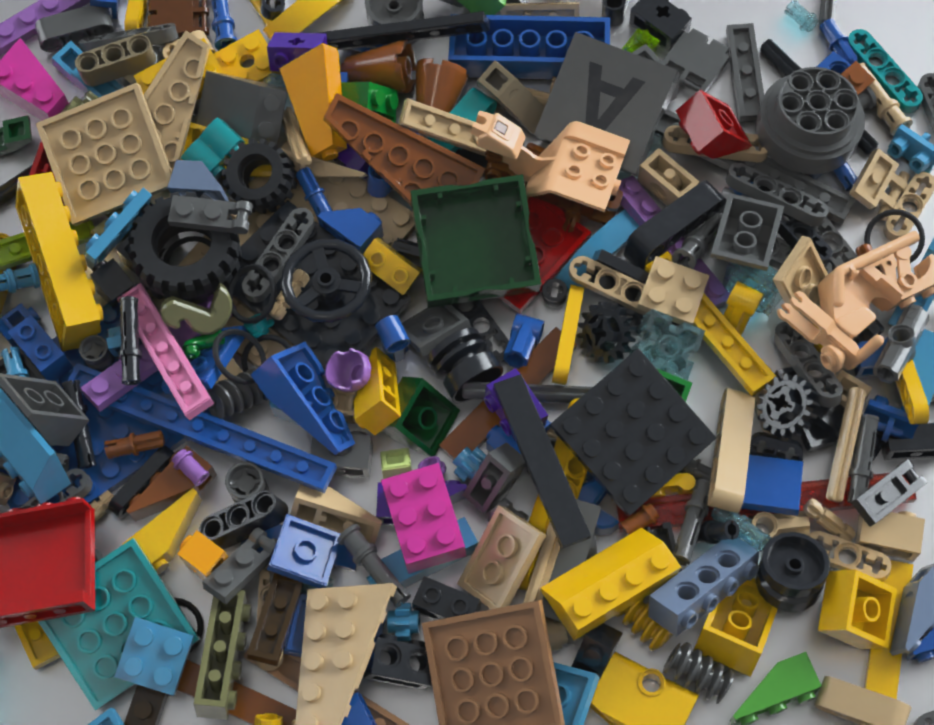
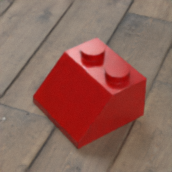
[675,90,752,159]

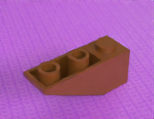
[126,445,217,522]

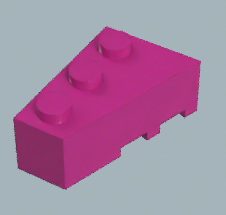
[0,38,69,121]

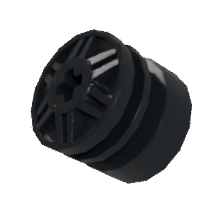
[427,328,503,404]

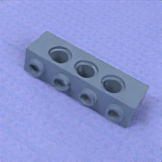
[648,537,759,637]

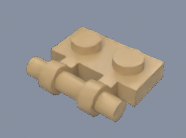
[849,148,910,221]

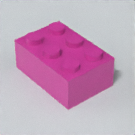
[381,463,466,574]

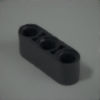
[199,490,288,549]

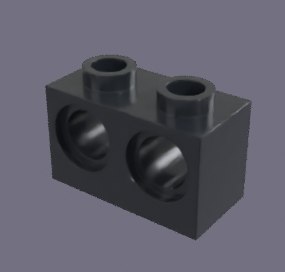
[412,576,481,620]
[363,634,431,690]

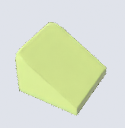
[380,448,412,479]

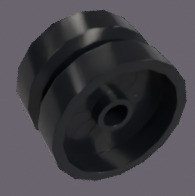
[755,532,830,612]

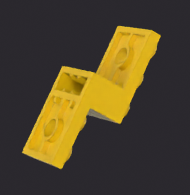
[134,29,281,101]

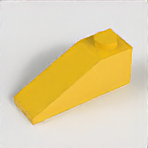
[354,347,401,436]
[122,488,202,575]

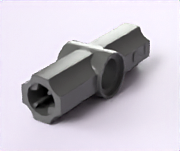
[873,304,930,384]

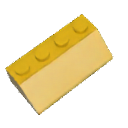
[540,528,681,641]

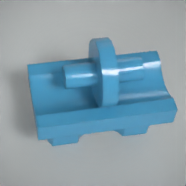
[887,124,934,174]

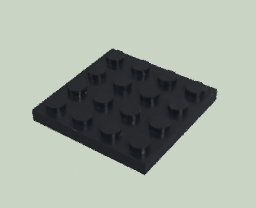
[549,348,717,517]

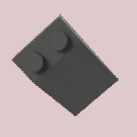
[196,70,288,144]
[710,193,784,271]
[0,373,89,446]

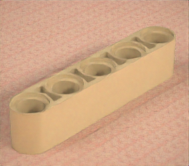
[707,388,755,514]

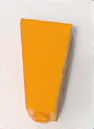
[279,43,347,161]

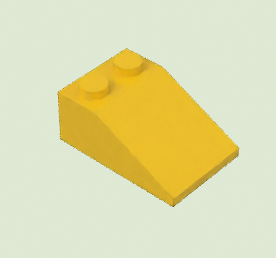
[693,578,778,677]

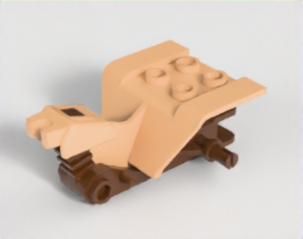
[471,111,630,233]

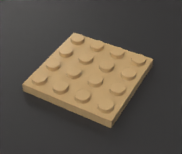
[35,82,172,226]

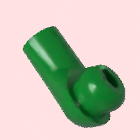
[182,330,225,359]

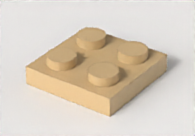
[636,256,710,328]

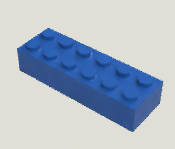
[448,14,610,79]

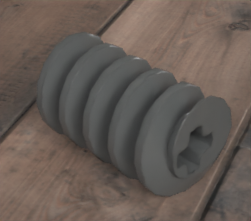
[207,368,268,419]
[663,642,734,704]

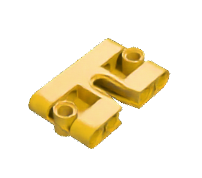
[590,652,699,725]

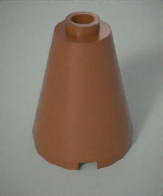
[340,40,416,94]
[416,58,468,136]

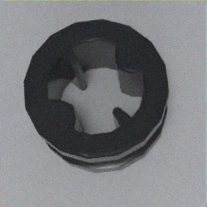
[542,278,567,307]

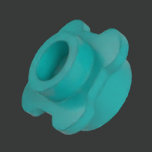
[244,313,275,338]

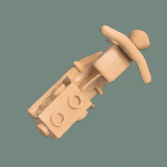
[777,231,934,373]

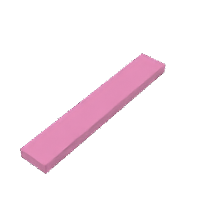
[117,283,214,421]

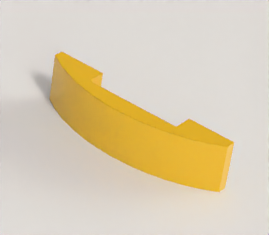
[262,0,344,40]

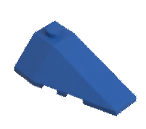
[251,342,356,455]

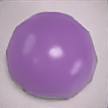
[325,348,372,393]

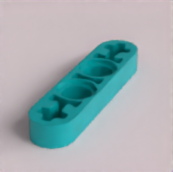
[848,29,923,113]

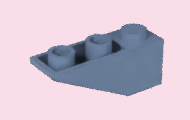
[890,563,934,656]

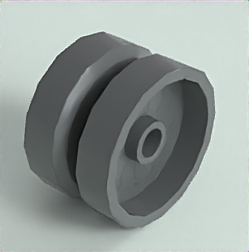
[365,0,424,44]

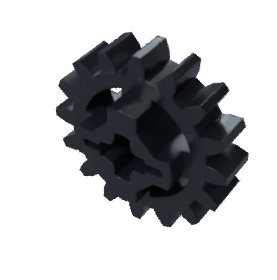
[576,301,637,363]
[756,374,820,439]

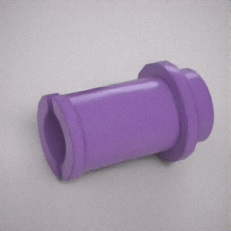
[172,449,210,486]

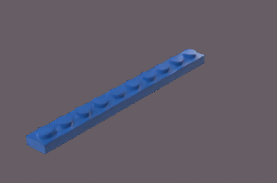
[67,363,337,494]

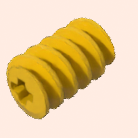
[615,598,673,651]

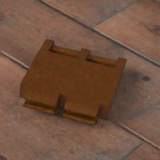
[148,0,209,39]

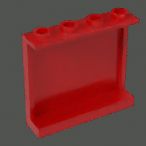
[0,497,95,628]

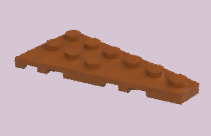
[323,93,485,207]

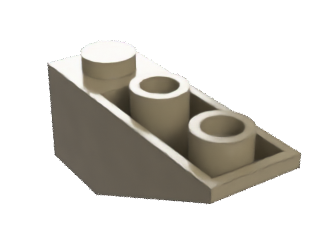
[477,60,545,138]

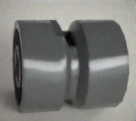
[225,462,269,503]

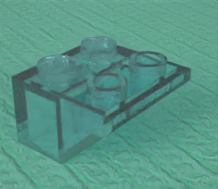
[722,262,782,317]

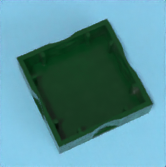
[411,174,541,308]

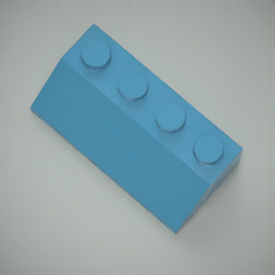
[0,388,71,504]

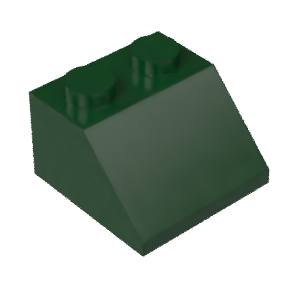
[382,377,460,457]

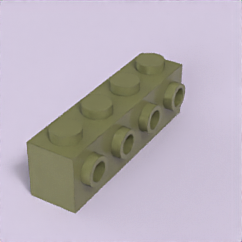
[193,590,252,720]

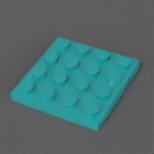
[38,538,201,711]

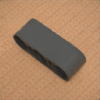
[35,5,114,52]

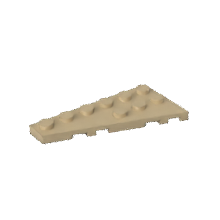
[144,31,210,205]
[295,583,397,725]

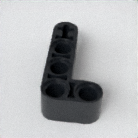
[624,180,727,270]

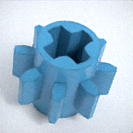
[452,447,487,482]
[387,603,420,641]

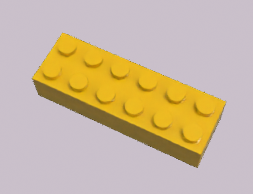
[15,172,104,352]

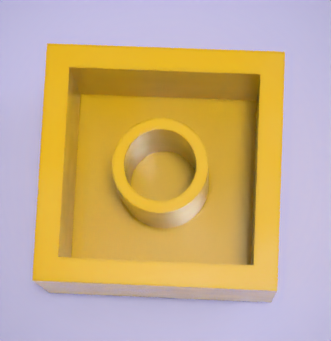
[818,569,897,649]

